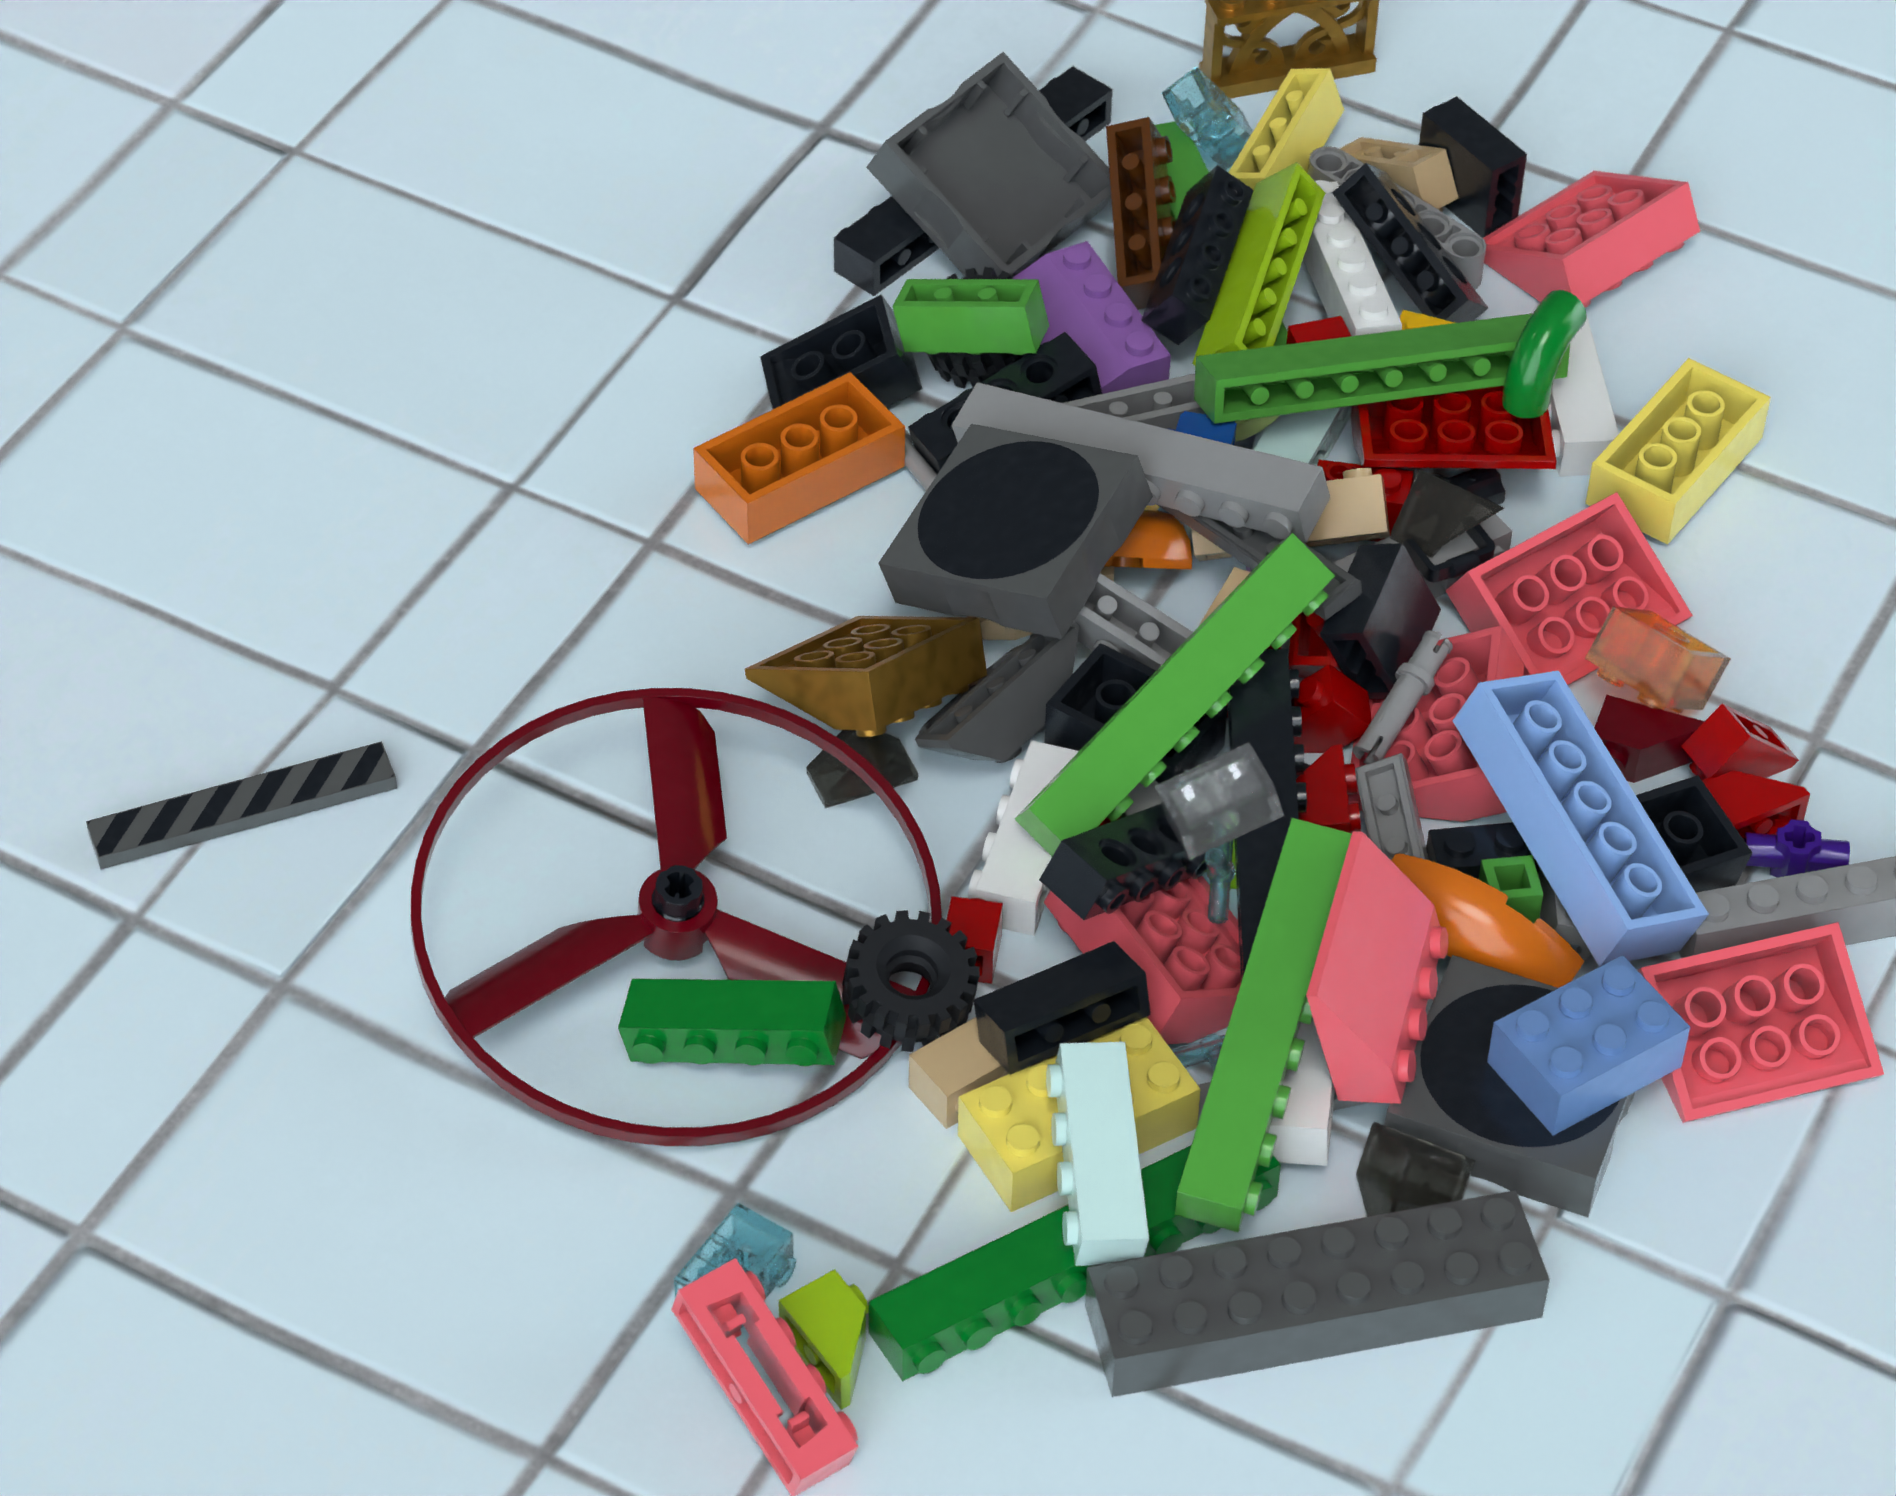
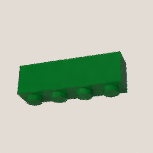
[618,979,847,1066]

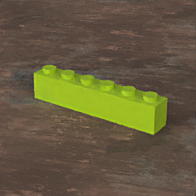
[1192,162,1325,366]

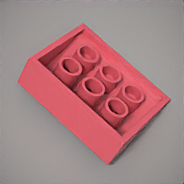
[1483,171,1700,308]
[1445,492,1693,685]
[1348,625,1524,822]
[1306,831,1448,1104]
[1044,876,1241,1044]
[1637,922,1884,1123]

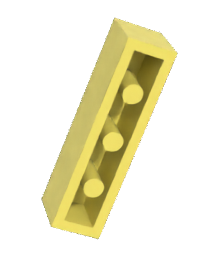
[1228,68,1345,197]

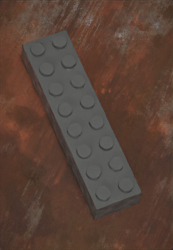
[1085,1190,1550,1397]

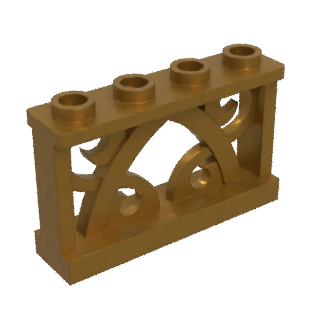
[1198,0,1379,102]

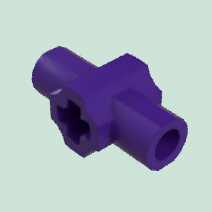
[1744,820,1850,878]

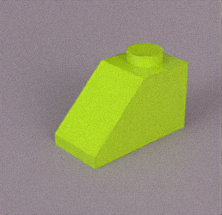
[778,1269,868,1410]

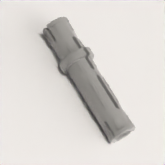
[1352,630,1453,764]

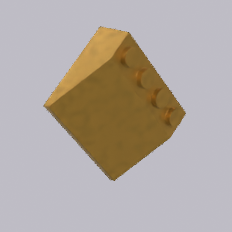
[745,616,987,737]

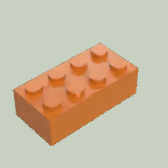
[693,372,905,544]

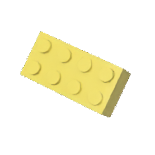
[1585,358,1771,545]
[958,1017,1201,1212]

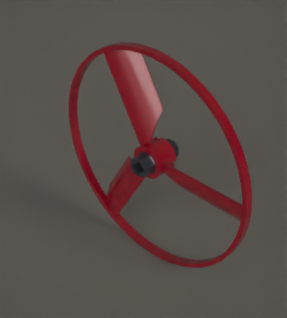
[410,688,942,1146]

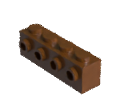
[1106,117,1176,310]

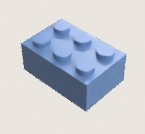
[1487,955,1690,1136]

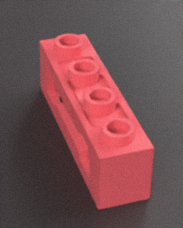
[671,1258,858,1496]

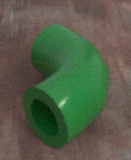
[1502,290,1587,418]

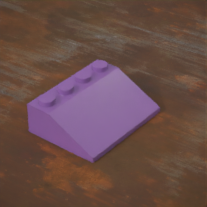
[1012,241,1171,394]

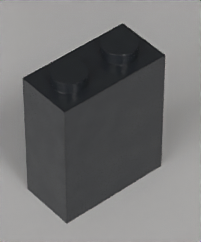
[1419,96,1527,238]
[1320,543,1441,699]

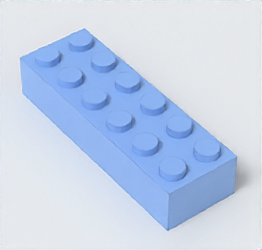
[1453,671,1709,967]

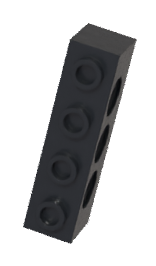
[1332,163,1488,323]
[1141,165,1253,345]
[908,332,1103,474]
[1039,798,1221,920]

